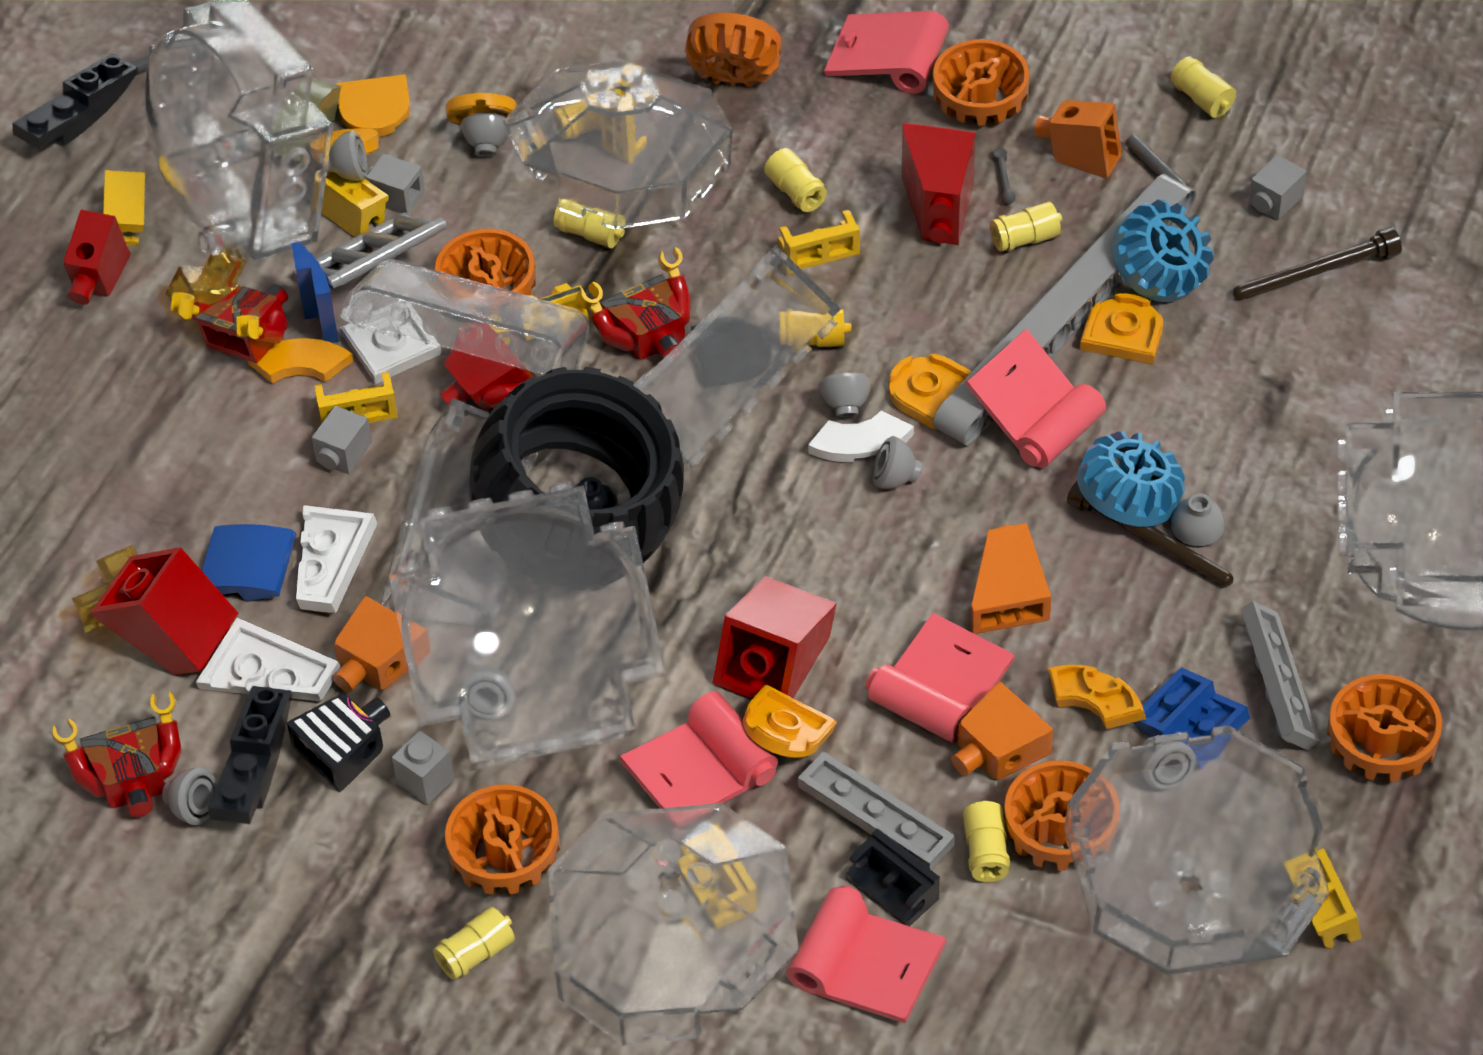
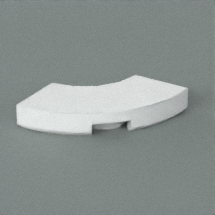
[808,411,914,463]

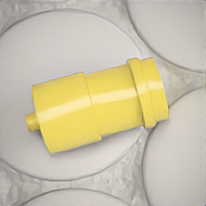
[1170,56,1236,118]
[764,148,827,212]
[553,197,625,248]
[990,202,1062,252]
[963,801,1010,882]
[433,907,515,980]

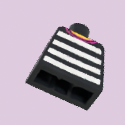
[287,694,391,793]

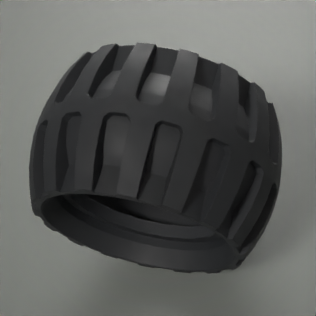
[469,367,684,590]

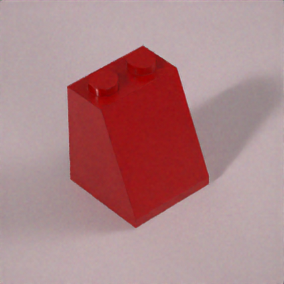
[902,122,976,245]
[90,547,239,675]
[712,576,837,699]

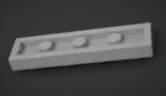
[1241,601,1320,751]
[798,751,955,870]

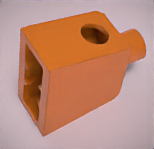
[1035,100,1122,178]
[333,596,429,693]
[951,681,1053,780]

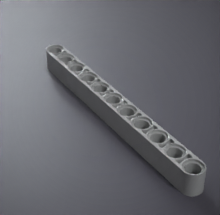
[933,174,1196,446]

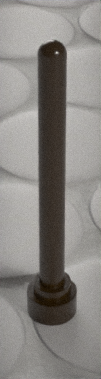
[1233,227,1402,300]
[1067,481,1234,587]

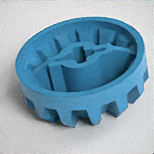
[1112,199,1214,302]
[1077,431,1185,527]

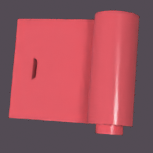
[824,11,949,94]
[964,329,1106,468]
[865,613,1015,743]
[620,691,778,827]
[786,886,947,1024]

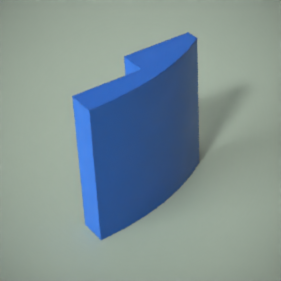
[291,242,339,343]
[202,524,296,601]
[1133,667,1250,769]

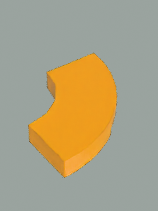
[248,338,353,384]
[1048,665,1146,729]

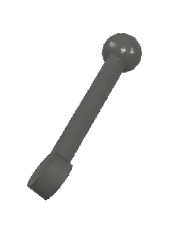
[993,148,1015,205]

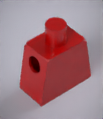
[64,210,130,305]

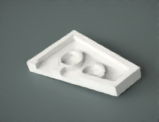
[296,505,378,613]
[196,618,341,701]

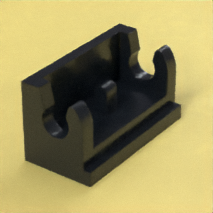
[846,828,940,926]

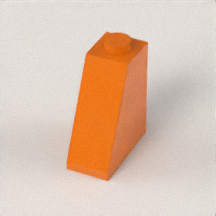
[971,523,1051,634]

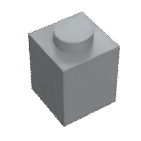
[365,154,425,214]
[1248,155,1307,221]
[312,406,372,474]
[392,730,455,805]

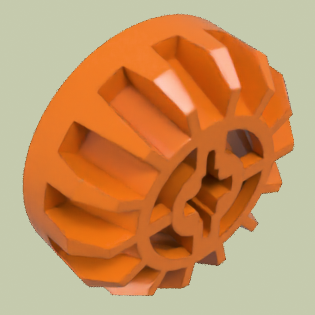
[685,12,782,87]
[933,39,1029,127]
[435,229,537,321]
[1327,674,1442,782]
[1004,760,1118,871]
[445,784,560,895]

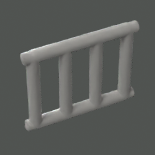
[293,212,447,289]

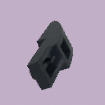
[12,53,138,149]
[208,686,292,824]

